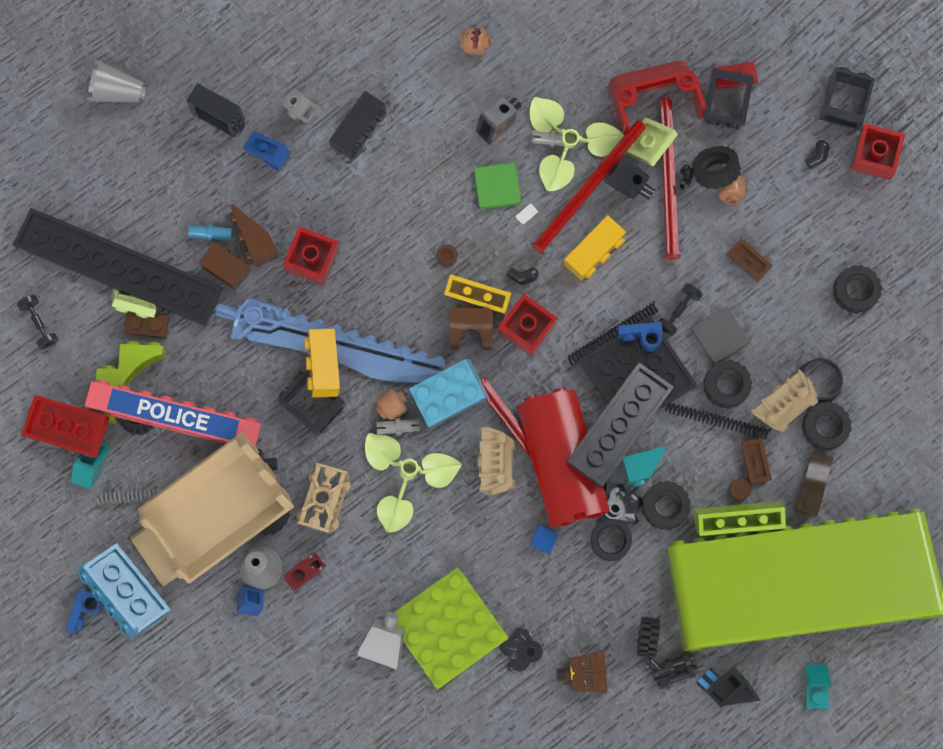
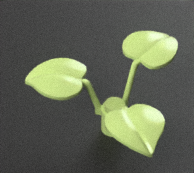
[530,97,624,192]
[365,433,461,533]

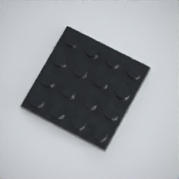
[579,315,697,412]

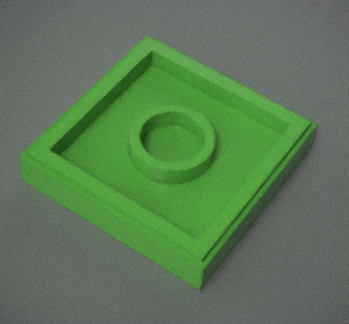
[474,163,521,210]

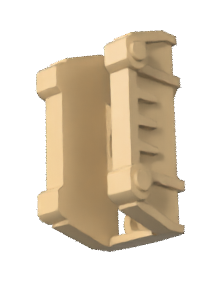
[751,370,818,432]
[478,427,516,495]
[297,463,351,534]

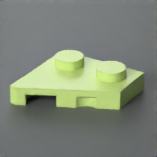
[112,288,156,318]

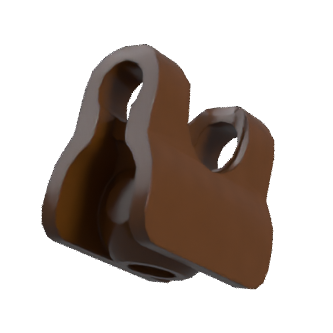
[450,307,493,350]

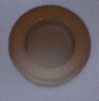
[437,245,458,267]
[729,478,751,501]

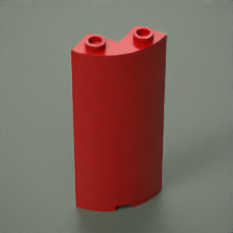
[517,387,610,528]

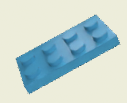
[77,543,171,639]

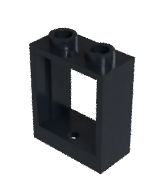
[819,67,875,131]
[702,69,754,129]
[186,83,245,138]
[278,370,346,437]

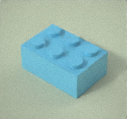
[409,359,489,427]

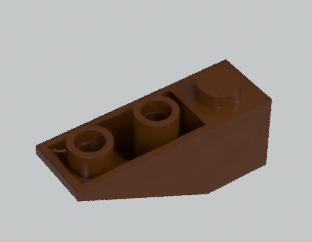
[229,204,279,267]

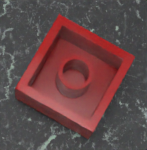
[850,123,905,180]
[283,227,340,285]
[498,293,558,357]

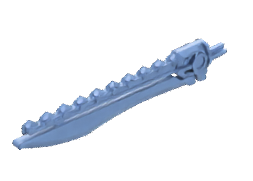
[215,298,445,383]

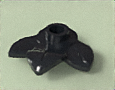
[604,484,642,526]
[499,628,543,672]

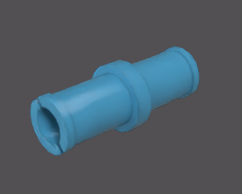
[188,224,232,241]

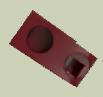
[284,553,327,593]

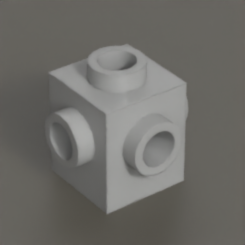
[282,88,320,124]

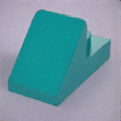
[805,664,831,709]

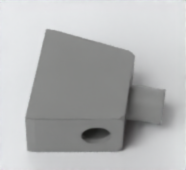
[357,612,405,669]

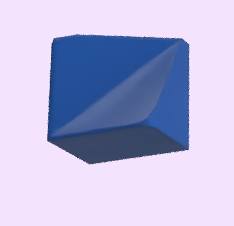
[237,586,264,616]

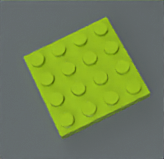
[394,567,509,690]

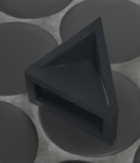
[706,666,761,708]

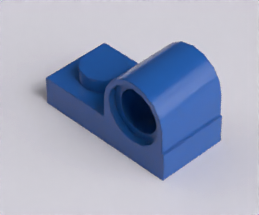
[243,132,291,171]
[617,322,662,352]
[65,588,104,635]

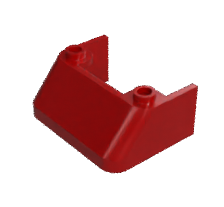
[609,61,706,135]

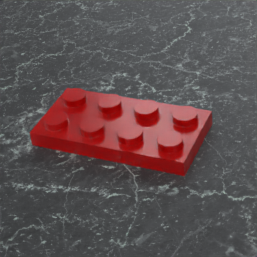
[21,395,110,458]

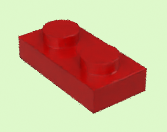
[714,62,758,90]

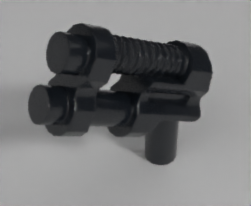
[644,652,699,689]

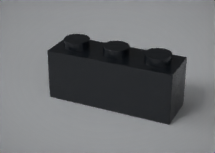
[329,91,387,159]

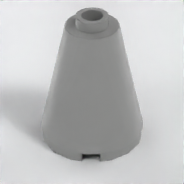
[87,60,146,102]
[239,546,283,590]

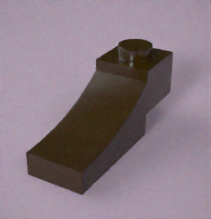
[794,451,834,518]

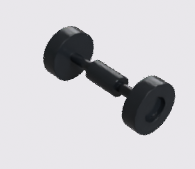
[658,283,703,336]
[17,295,59,349]

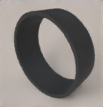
[799,358,843,404]

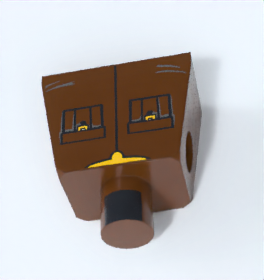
[556,650,607,694]

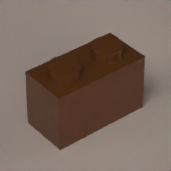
[199,243,250,291]

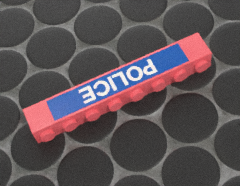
[85,379,261,446]

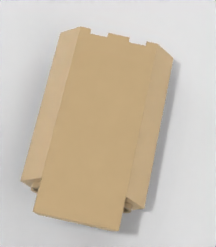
[130,432,294,587]

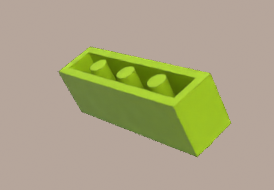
[694,501,786,536]

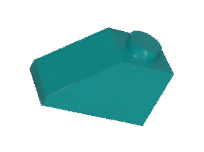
[71,443,111,489]
[621,447,665,487]

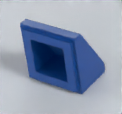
[530,524,559,555]

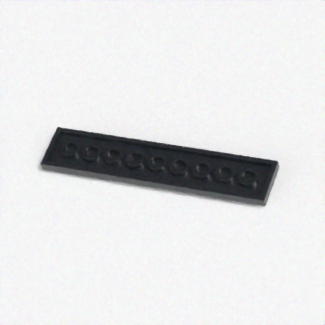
[13,208,223,327]

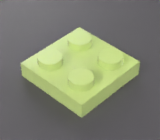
[625,117,678,167]

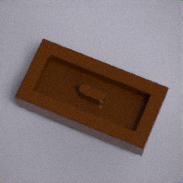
[726,238,773,282]
[123,312,170,339]
[740,438,772,485]

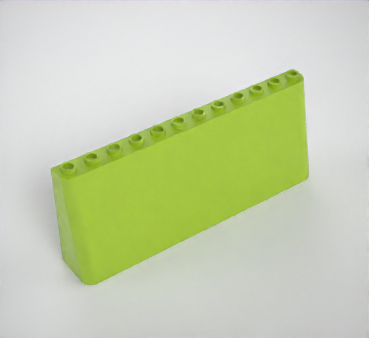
[667,509,943,652]

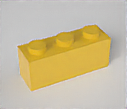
[563,215,626,281]
[444,274,512,314]
[304,329,340,397]

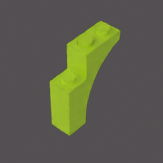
[93,341,166,424]

